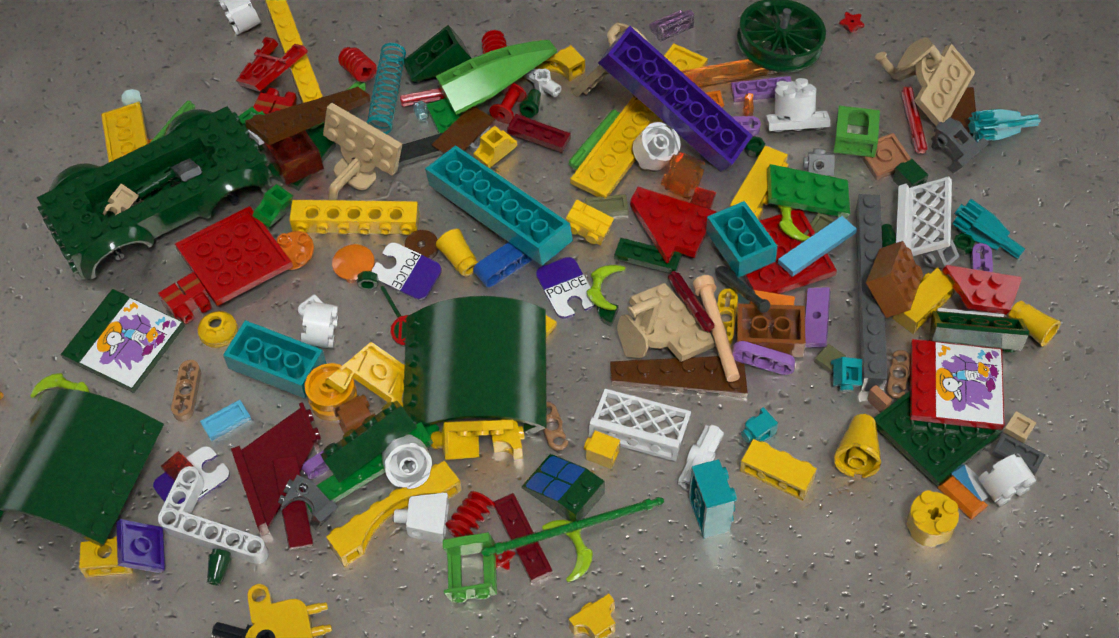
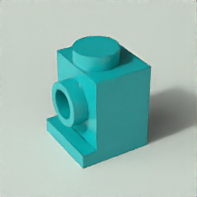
[831,357,862,392]
[741,407,778,443]

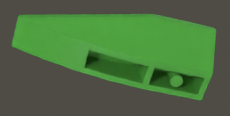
[436,40,557,115]

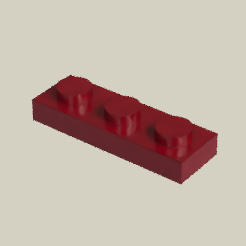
[507,114,571,153]

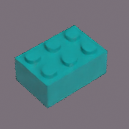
[706,201,777,278]
[689,459,737,539]

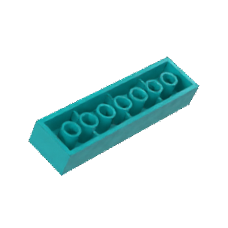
[425,145,573,265]

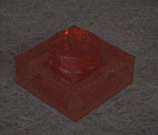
[690,187,716,209]
[161,451,194,482]

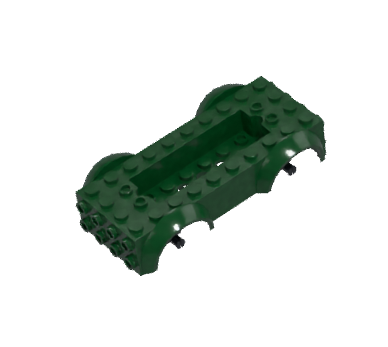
[37,106,272,280]

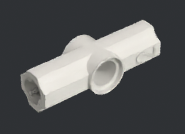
[678,425,724,492]

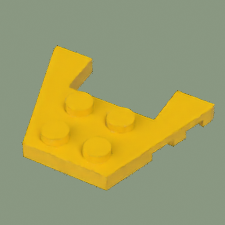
[325,342,405,407]

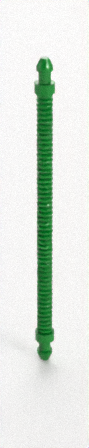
[481,497,664,557]

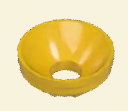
[198,311,238,348]

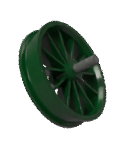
[737,0,826,72]

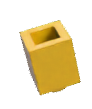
[584,430,620,469]

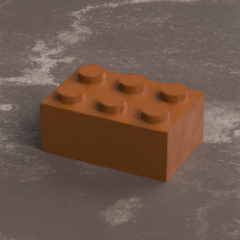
[866,241,923,318]
[736,303,806,357]

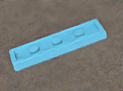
[778,216,857,277]

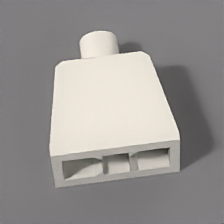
[394,493,449,544]

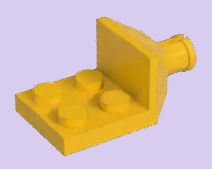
[431,420,514,460]

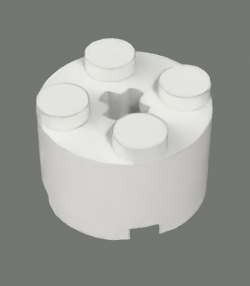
[218,0,261,35]
[775,78,816,121]
[633,122,681,170]
[301,301,339,348]
[382,434,432,489]
[979,454,1036,507]

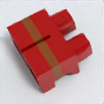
[253,88,297,114]
[158,272,212,324]

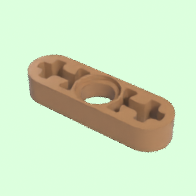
[171,360,201,421]

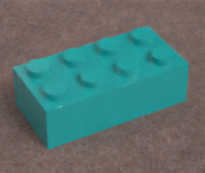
[223,320,327,399]

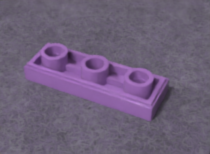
[731,76,791,102]
[805,287,831,347]

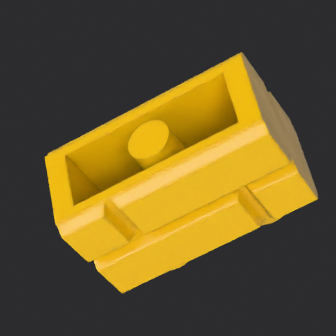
[565,199,614,246]

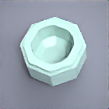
[121,89,142,106]

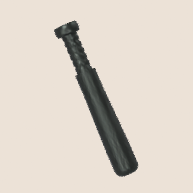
[715,266,771,313]

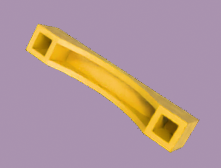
[326,461,462,567]

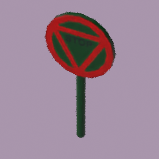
[380,286,408,346]

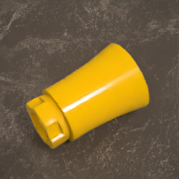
[436,229,478,277]
[1008,300,1061,347]

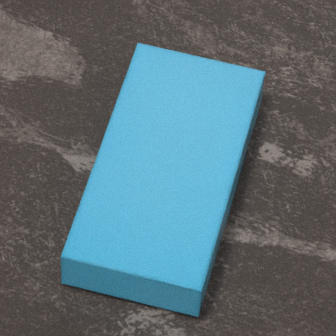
[200,400,252,441]

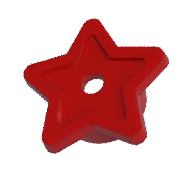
[839,12,864,32]
[495,542,516,571]

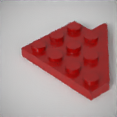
[630,187,716,263]

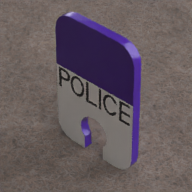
[372,243,442,300]
[536,257,595,319]
[153,446,230,504]

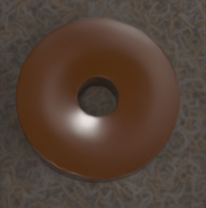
[405,230,439,259]

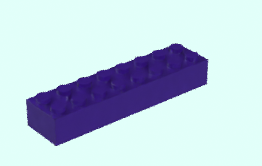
[598,26,753,172]

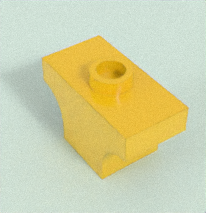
[473,126,517,168]
[491,419,525,460]
[568,594,615,638]

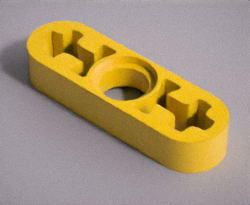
[717,289,738,345]

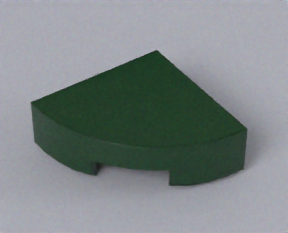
[597,303,619,327]

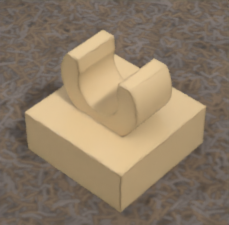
[1003,411,1036,443]

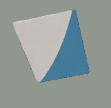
[952,465,990,501]

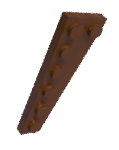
[245,87,370,145]
[610,356,748,398]

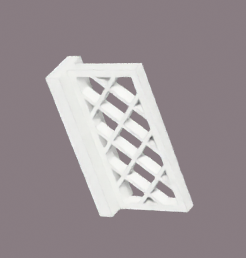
[896,176,952,256]
[589,389,691,461]

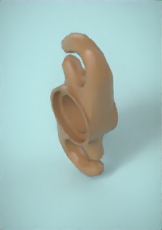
[886,350,910,399]
[543,402,569,451]

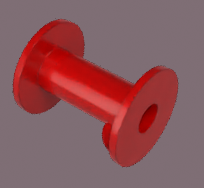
[489,83,527,124]

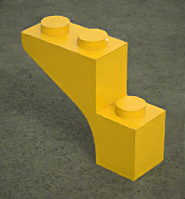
[535,40,585,82]

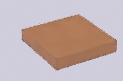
[860,133,911,180]

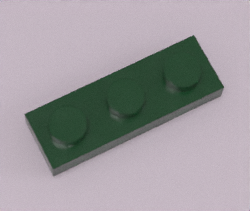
[614,238,682,273]

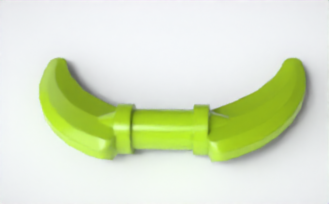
[778,205,810,241]
[587,265,625,310]
[30,373,89,398]
[542,520,593,582]

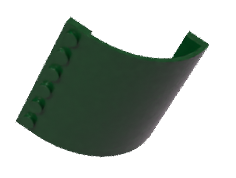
[403,296,547,435]
[0,389,164,547]

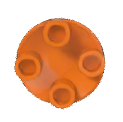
[277,231,314,270]
[332,244,375,283]

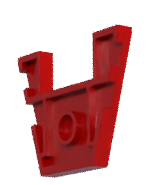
[236,37,308,92]

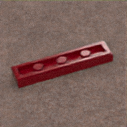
[272,456,313,550]
[493,493,553,583]

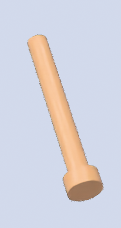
[693,275,740,382]

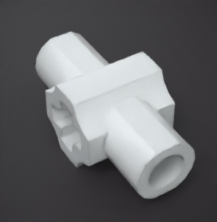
[524,68,562,97]

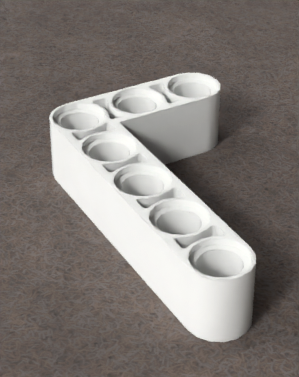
[158,466,269,564]

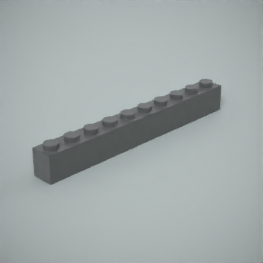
[856,194,887,391]

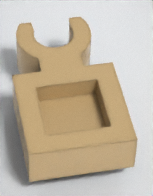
[103,184,139,215]

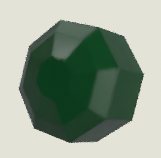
[744,136,765,157]
[953,233,975,255]
[357,271,378,290]

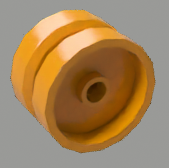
[305,363,358,421]

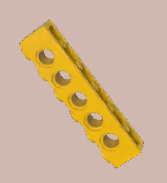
[289,200,420,235]

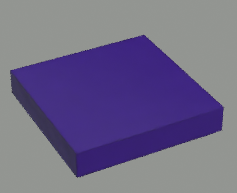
[117,519,165,573]

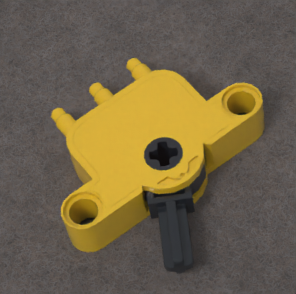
[212,584,332,638]

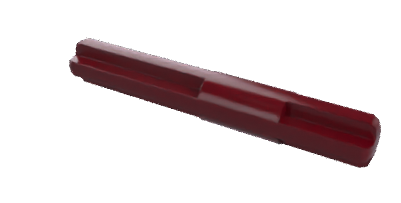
[668,271,715,333]

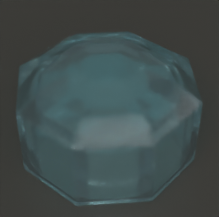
[413,100,429,121]

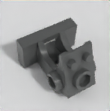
[931,117,989,174]
[278,475,338,530]

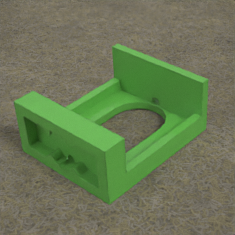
[834,106,880,157]
[443,532,497,603]

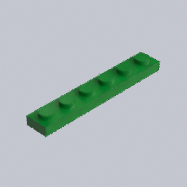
[307,422,434,513]

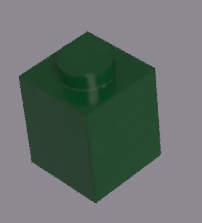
[893,159,928,188]

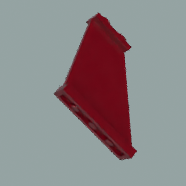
[231,402,321,536]

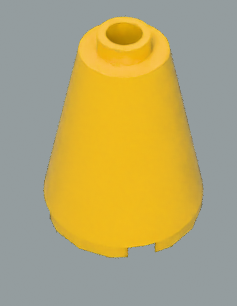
[834,414,881,478]

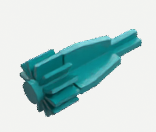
[968,109,1041,142]
[952,199,1025,259]

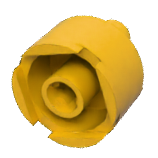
[906,490,959,547]

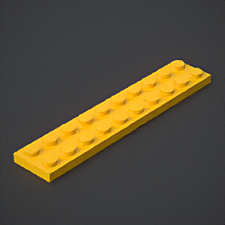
[570,43,708,198]

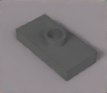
[171,158,202,182]
[992,433,1046,476]

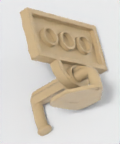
[572,22,648,97]
[875,37,975,126]
[323,103,402,200]
[617,283,716,362]

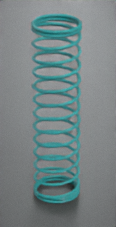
[366,43,406,134]

